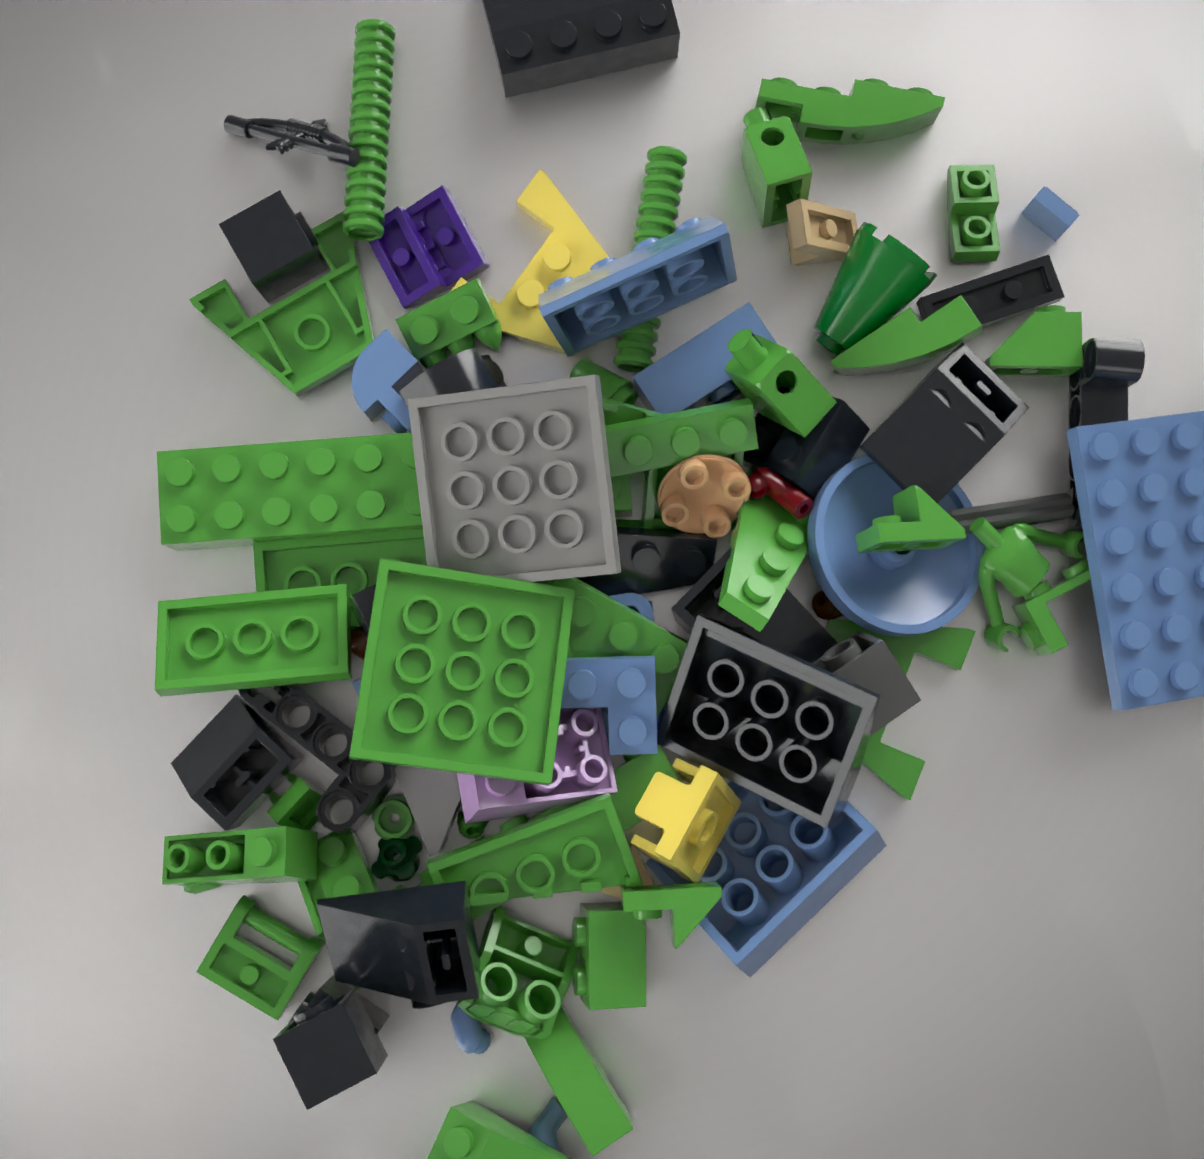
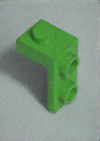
[1012,559,1091,656]

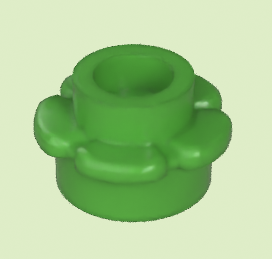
[372,795,416,840]

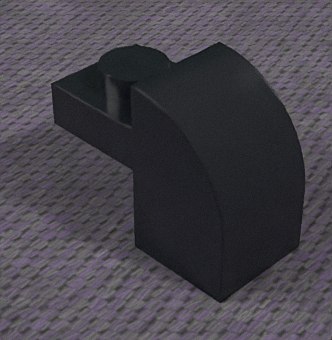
[399,348,507,406]

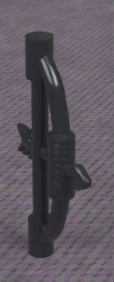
[224,115,360,167]

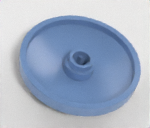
[807,455,984,637]

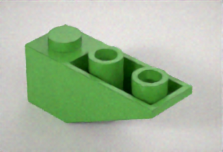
[162,826,318,885]

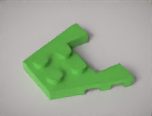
[189,211,374,397]
[825,619,976,800]

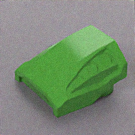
[457,906,580,1040]

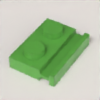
[297,832,379,941]

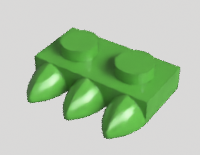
[395,279,502,369]

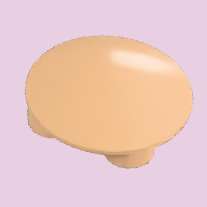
[657,454,751,538]

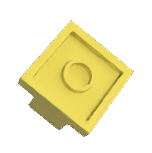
[630,758,742,883]

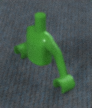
[969,517,1085,652]

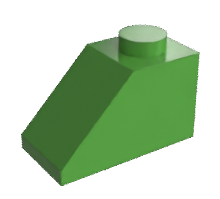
[984,305,1083,377]

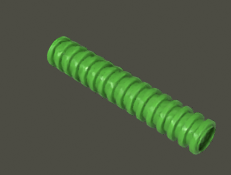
[342,19,396,241]
[613,146,687,373]

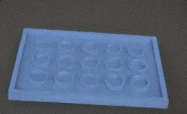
[1066,411,1204,710]

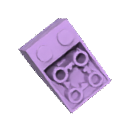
[457,707,618,823]

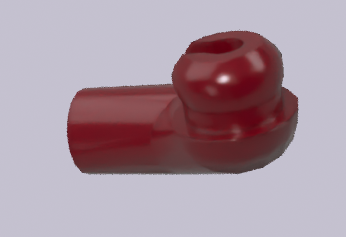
[748,467,813,519]

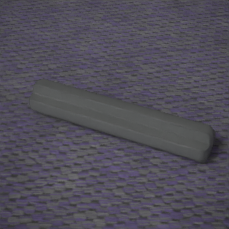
[947,493,1075,535]

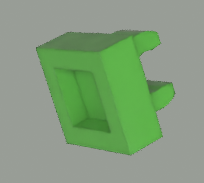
[267,773,325,830]

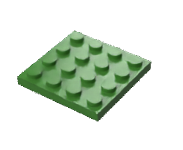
[349,558,575,786]

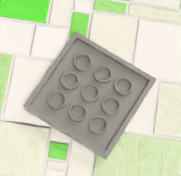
[407,374,621,582]

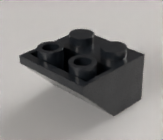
[743,387,870,502]
[171,695,304,831]

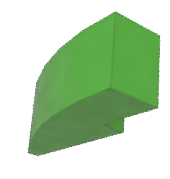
[831,295,983,375]
[524,1003,633,1157]

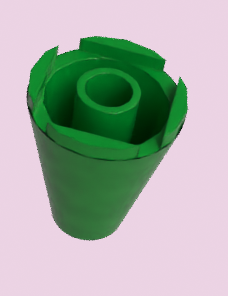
[814,222,937,356]

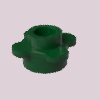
[371,836,422,882]

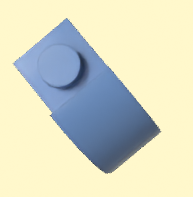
[351,329,423,434]

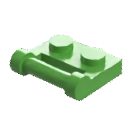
[196,895,325,1021]

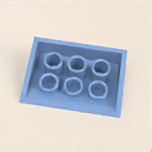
[539,216,737,357]
[645,781,887,978]

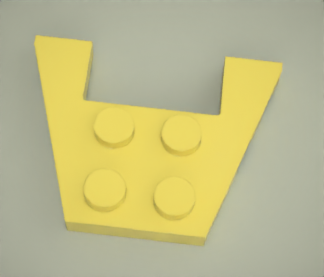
[451,169,609,356]

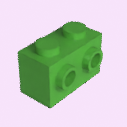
[572,902,646,1010]

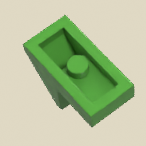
[855,485,966,553]
[620,881,722,949]

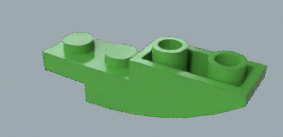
[755,77,945,144]

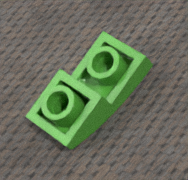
[947,165,1001,262]

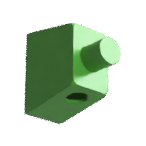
[742,107,812,228]
[725,329,837,438]

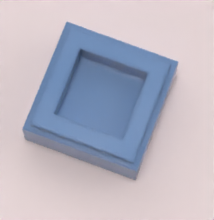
[1021,186,1080,242]

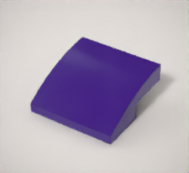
[368,185,490,309]

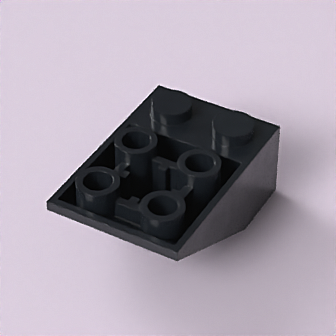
[859,342,1029,503]
[671,547,838,663]
[317,881,480,1004]

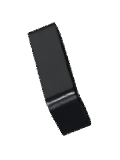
[1068,338,1145,527]
[238,684,396,835]

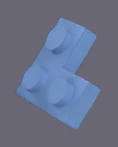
[561,655,658,755]

